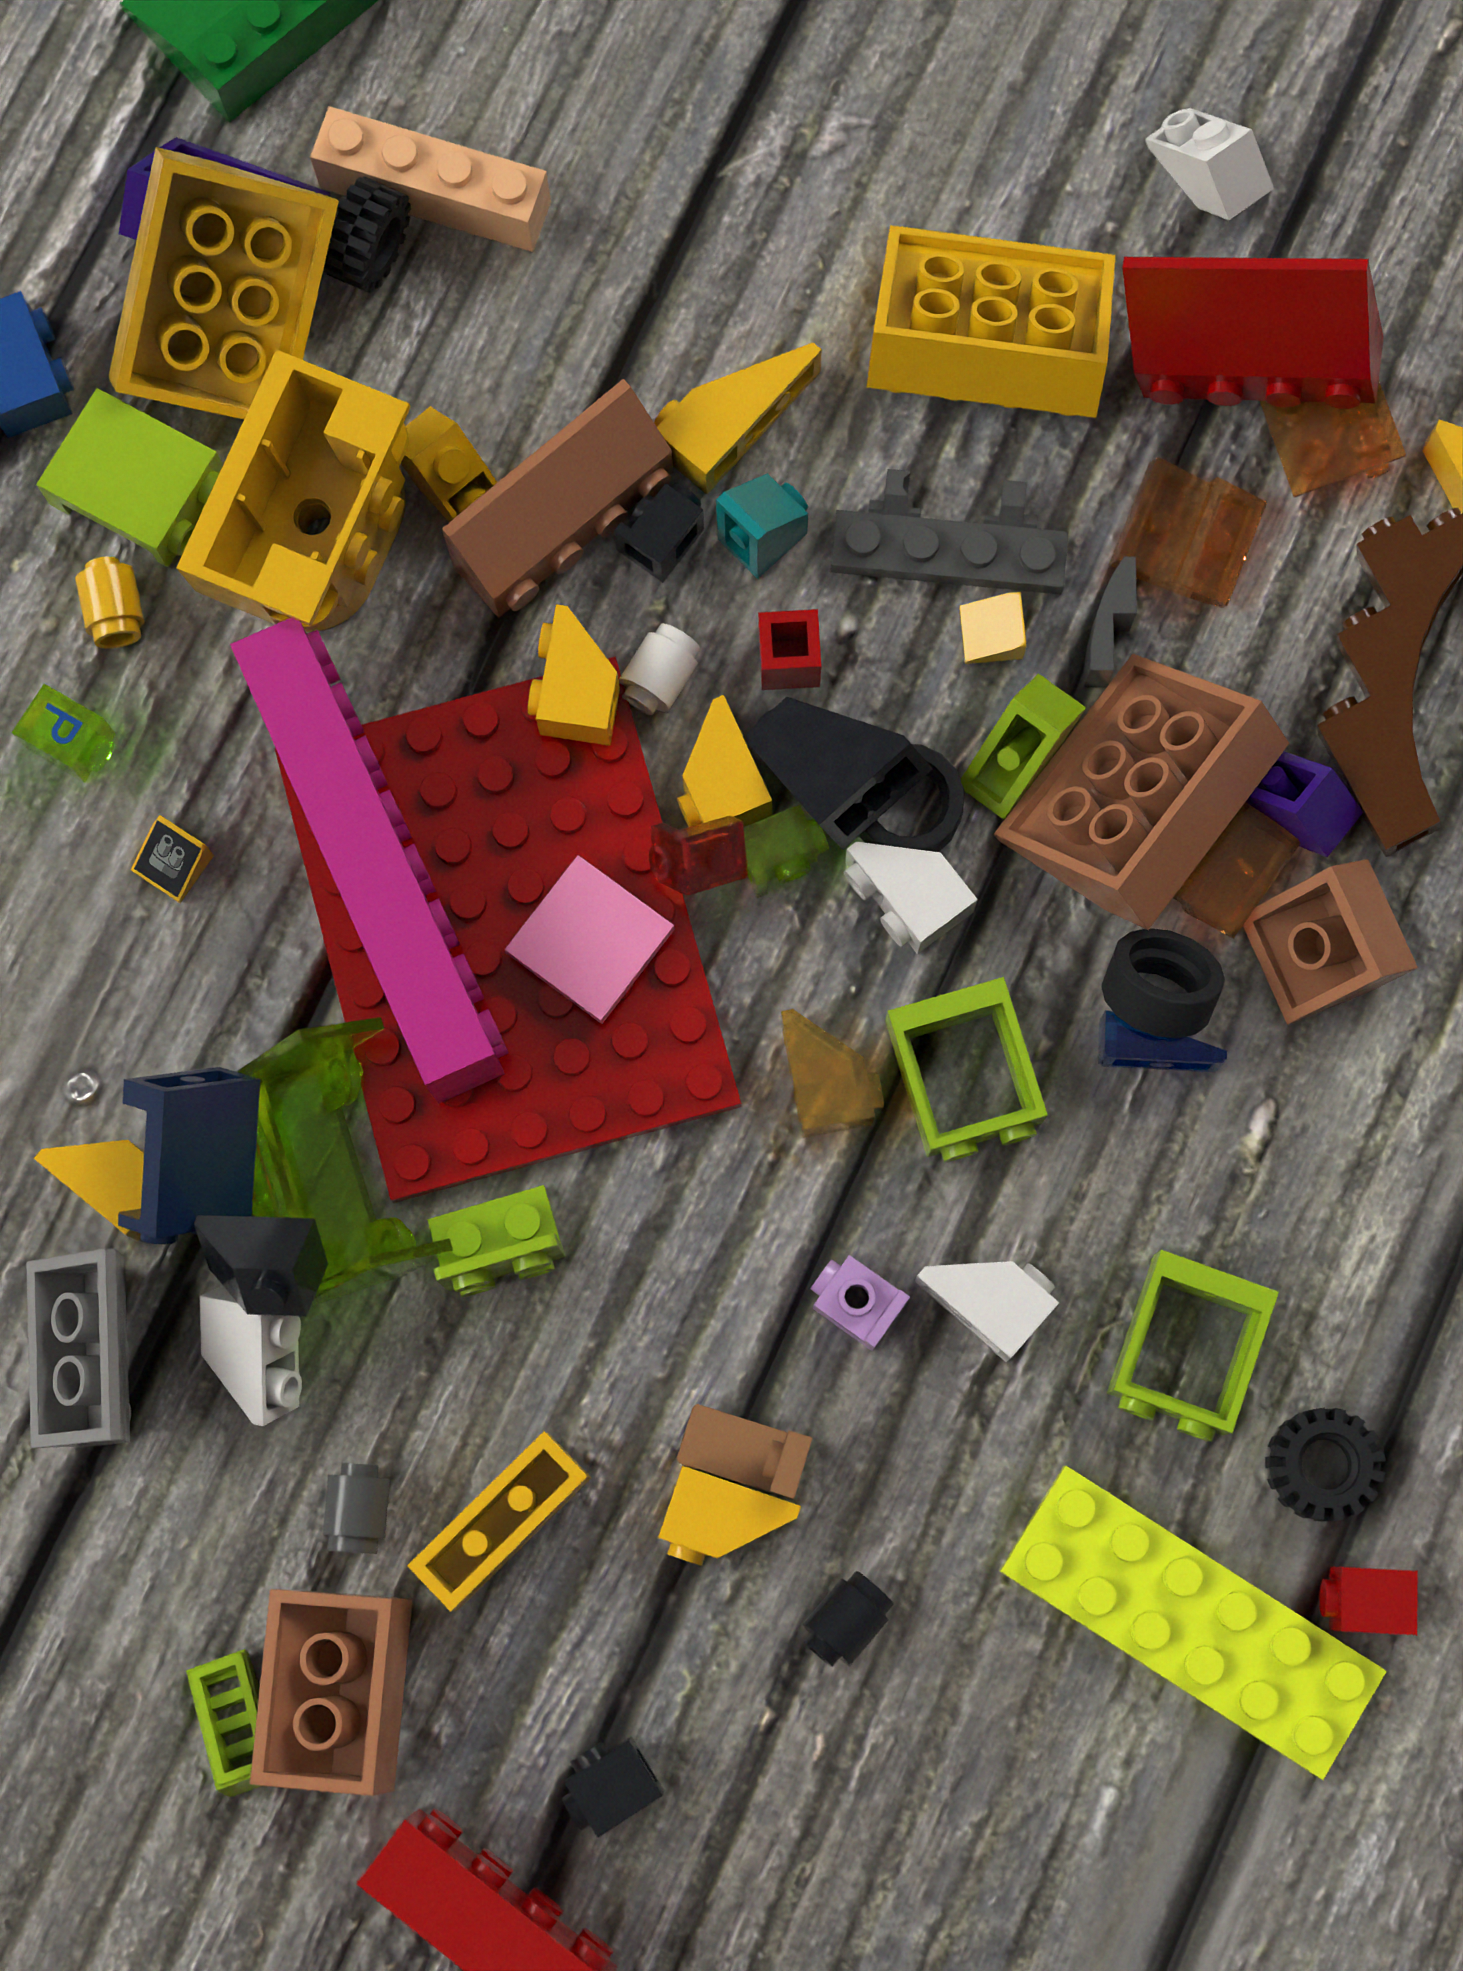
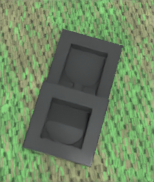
[1084,557,1137,687]

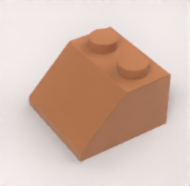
[1239,859,1418,1025]

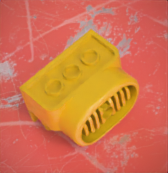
[176,349,411,632]

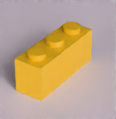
[407,1431,591,1612]

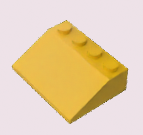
[109,147,339,420]
[866,225,1116,418]

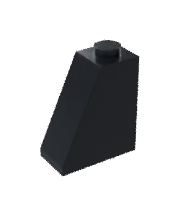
[743,697,933,850]

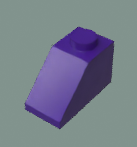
[1242,751,1363,857]

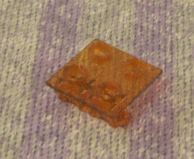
[1259,381,1406,498]

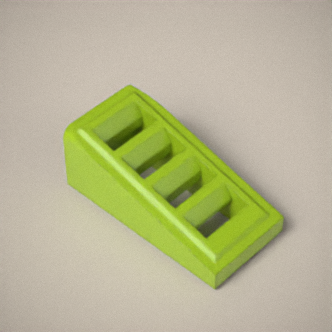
[186,1649,261,1797]

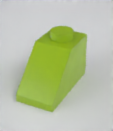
[960,673,1086,820]

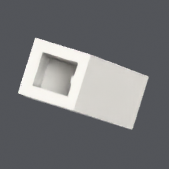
[1145,108,1274,220]
[844,842,978,954]
[200,1285,302,1426]

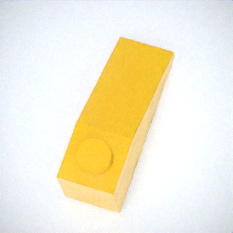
[654,342,822,494]

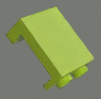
[36,388,223,567]

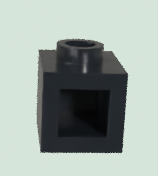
[562,1736,665,1838]

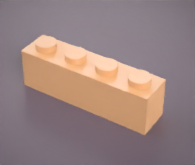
[310,106,551,252]

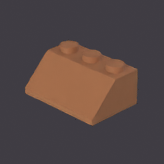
[250,1589,413,1796]

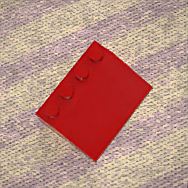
[1122,257,1384,409]

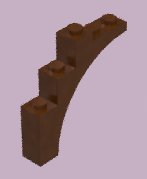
[1317,508,1463,858]

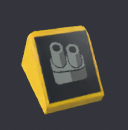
[131,815,214,903]

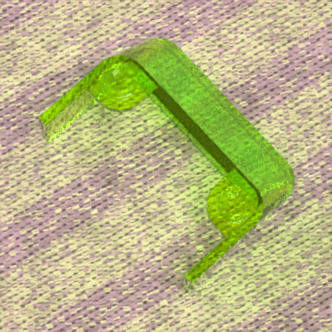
[236,1017,453,1306]

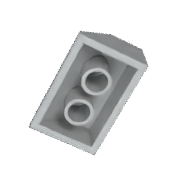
[26,1248,131,1448]

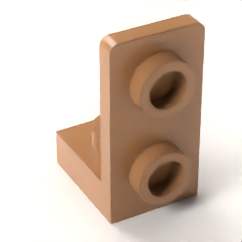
[677,1404,813,1500]

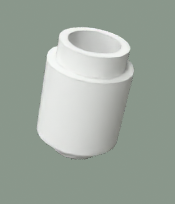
[619,623,700,715]

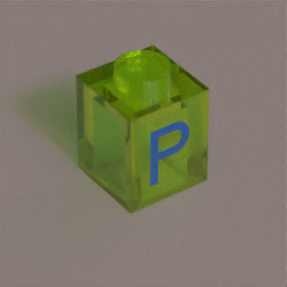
[12,684,116,783]

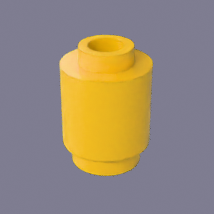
[75,557,144,649]

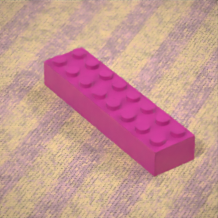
[230,618,509,1104]

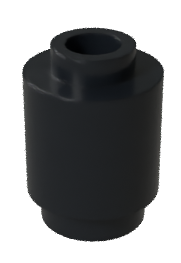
[802,1571,894,1667]

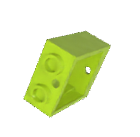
[885,977,1048,1162]
[1107,1249,1279,1442]

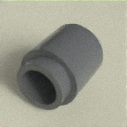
[323,1463,390,1554]

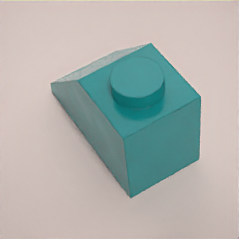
[716,473,809,579]

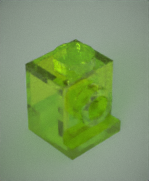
[734,804,829,898]

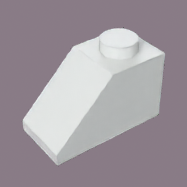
[914,1261,1060,1362]

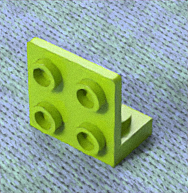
[427,1185,565,1297]

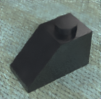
[194,1215,328,1316]

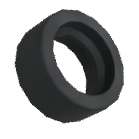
[859,744,964,852]
[1101,928,1225,1039]

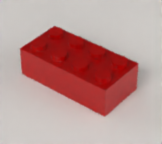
[356,1808,618,1971]

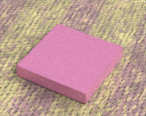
[505,855,675,1024]

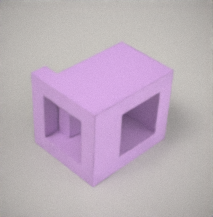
[811,1255,910,1351]

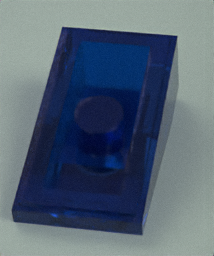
[1098,1010,1227,1073]

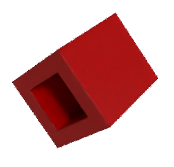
[758,609,822,690]
[1319,1567,1418,1635]

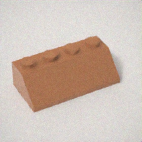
[442,379,674,618]

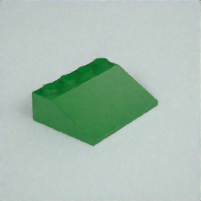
[119,0,379,123]

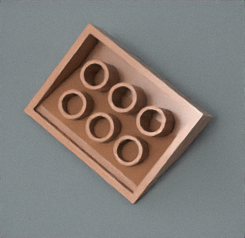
[994,653,1289,930]

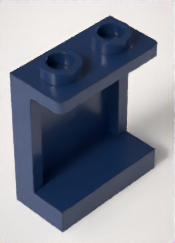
[118,1067,261,1244]

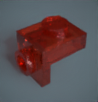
[649,815,748,896]

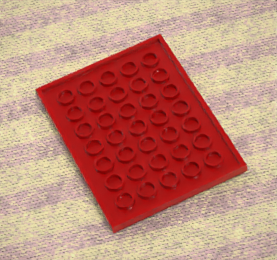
[274,656,742,1203]

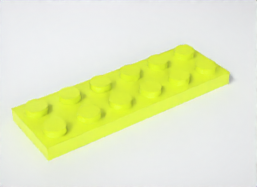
[999,1465,1387,1780]

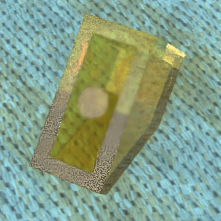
[780,1009,884,1138]

